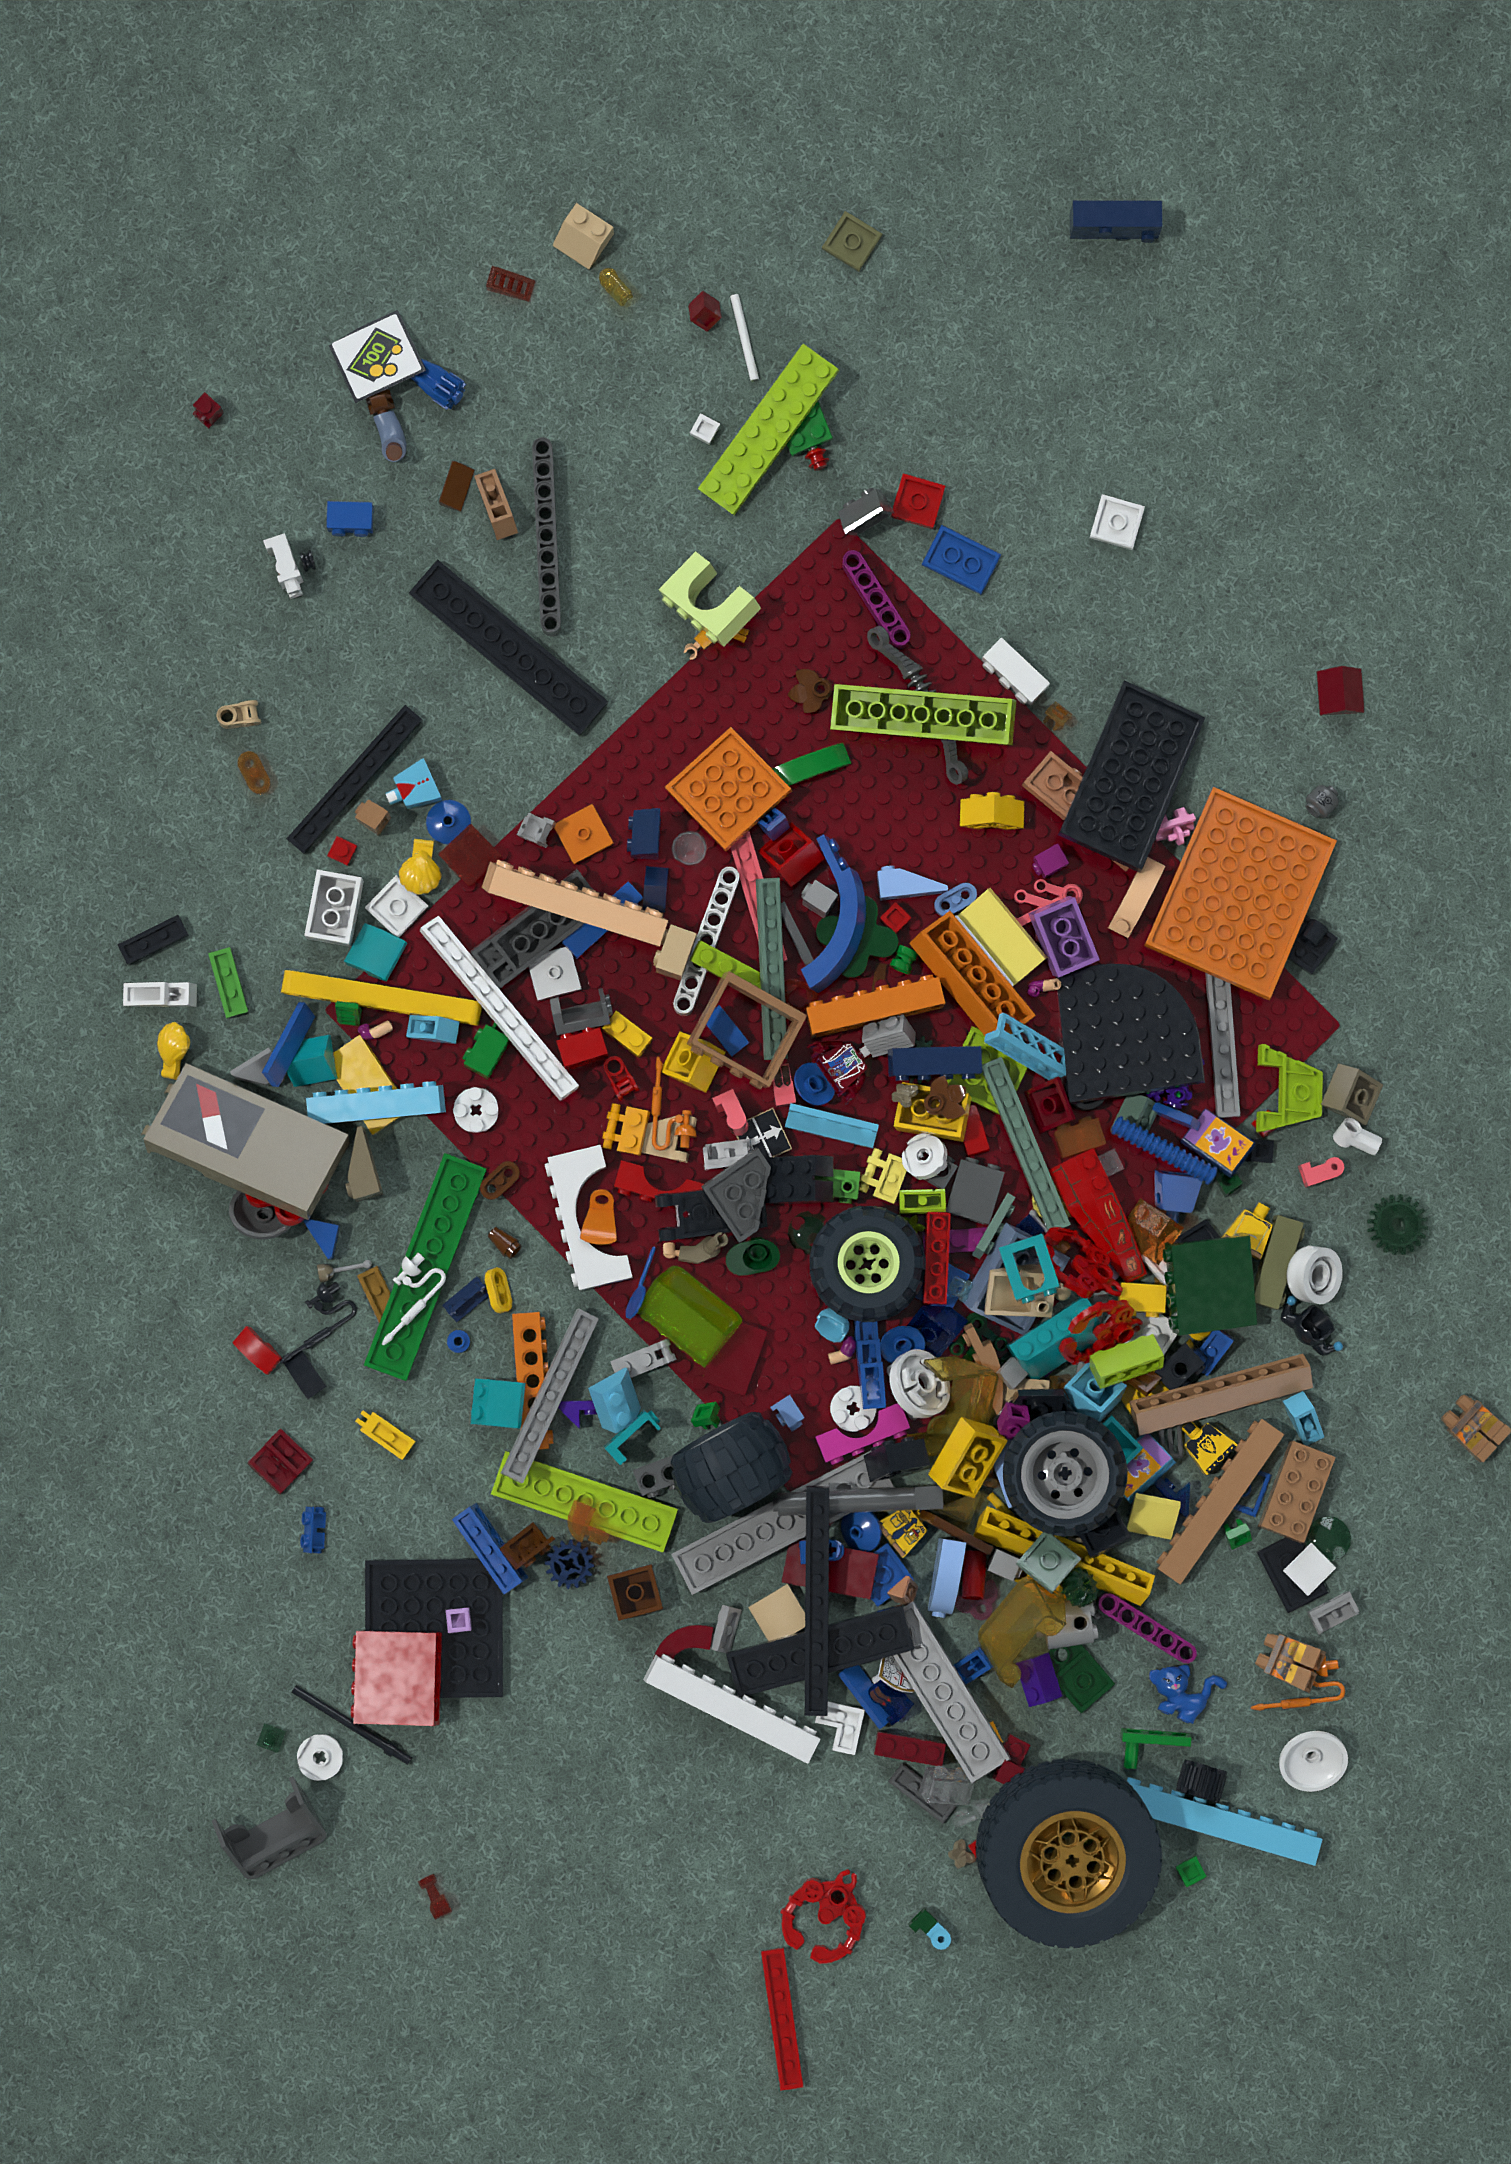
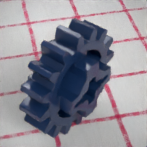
[545,1539,595,1589]

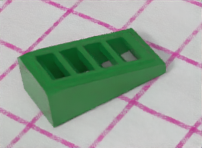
[335,1001,362,1026]

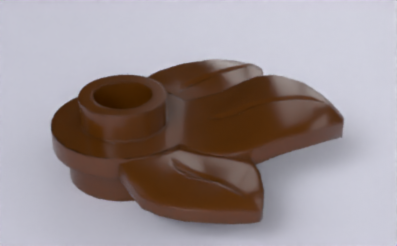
[788,669,832,713]
[924,1076,966,1119]

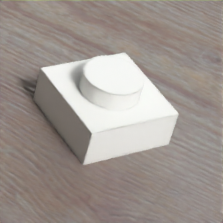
[690,413,720,445]

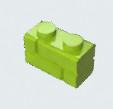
[899,1189,946,1214]

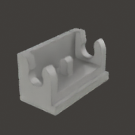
[703,1139,752,1170]
[1307,1591,1359,1635]

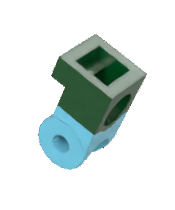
[908,1908,951,1950]

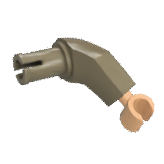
[663,1232,728,1264]

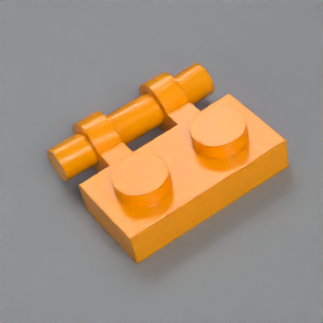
[602,1103,650,1156]

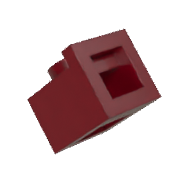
[193,392,224,429]

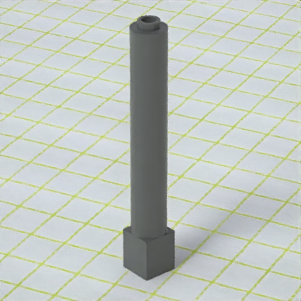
[773,1486,943,1516]

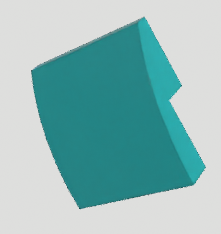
[344,923,408,982]

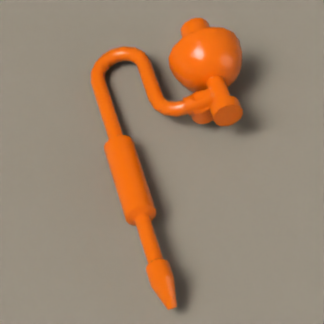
[651,1057,697,1151]
[1251,1656,1345,1711]

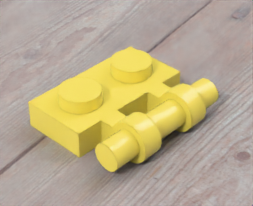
[858,1148,907,1204]

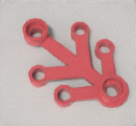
[1014,879,1083,943]

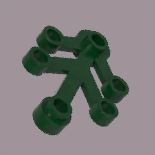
[949,1312,1008,1400]

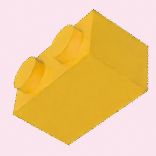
[602,1011,652,1058]
[1118,1282,1167,1318]

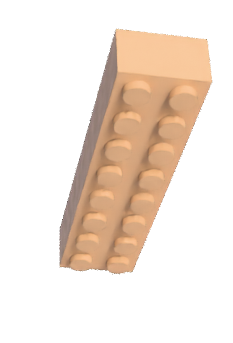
[482,860,668,946]

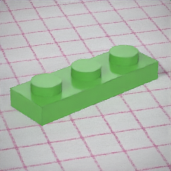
[208,947,249,1019]

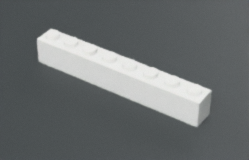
[643,1654,820,1764]

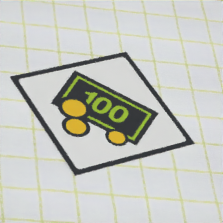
[329,310,426,403]

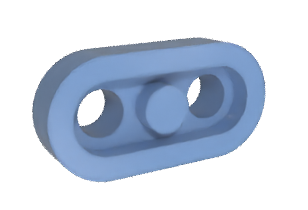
[934,883,977,916]

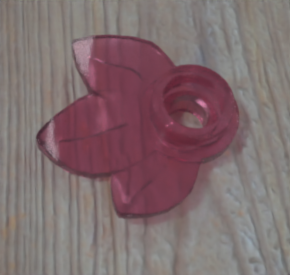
[955,1579,998,1620]

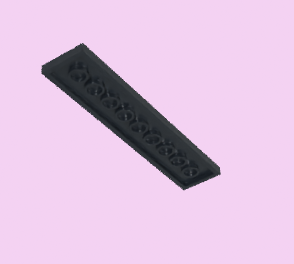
[409,559,608,737]

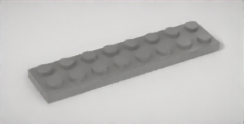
[893,1601,1011,1783]

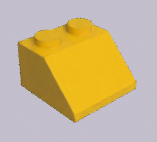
[661,1032,725,1093]

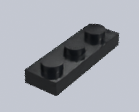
[117,915,189,966]

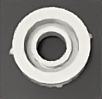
[1287,1245,1342,1304]

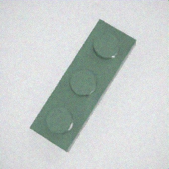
[972,1193,1015,1259]

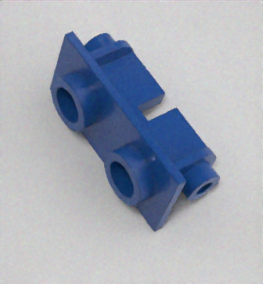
[300,1507,326,1553]

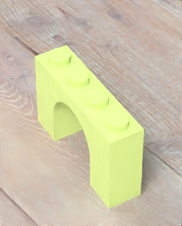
[659,551,761,647]

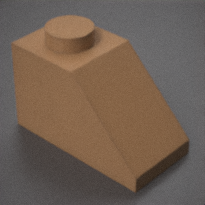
[355,800,391,836]

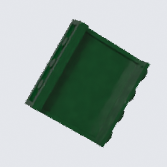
[1163,1232,1257,1336]

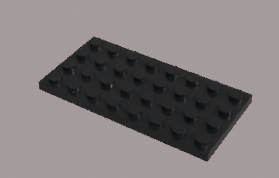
[1058,680,1205,873]

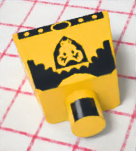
[1181,1422,1237,1475]

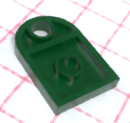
[1048,1645,1115,1714]

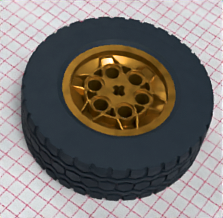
[976,1759,1162,1948]

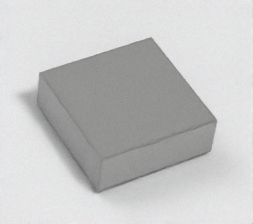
[996,1357,1028,1390]

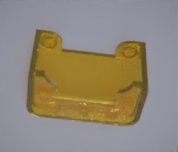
[978,1576,1067,1688]

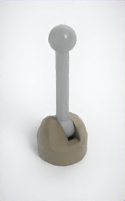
[317,1260,372,1283]

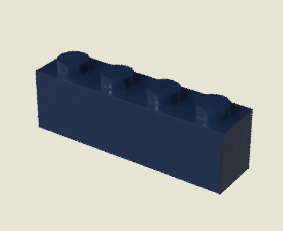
[888,1046,982,1081]

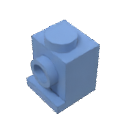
[770,1395,804,1432]

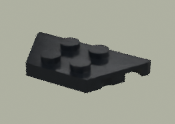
[993,1389,1075,1429]

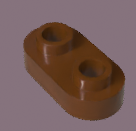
[480,1161,520,1200]

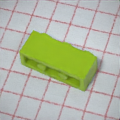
[1089,1334,1164,1389]

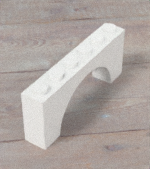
[545,1145,633,1291]

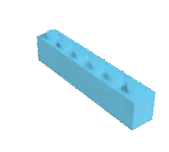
[306,1081,446,1124]

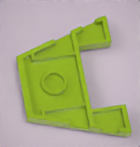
[1256,1044,1323,1133]

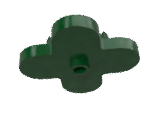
[816,896,898,978]

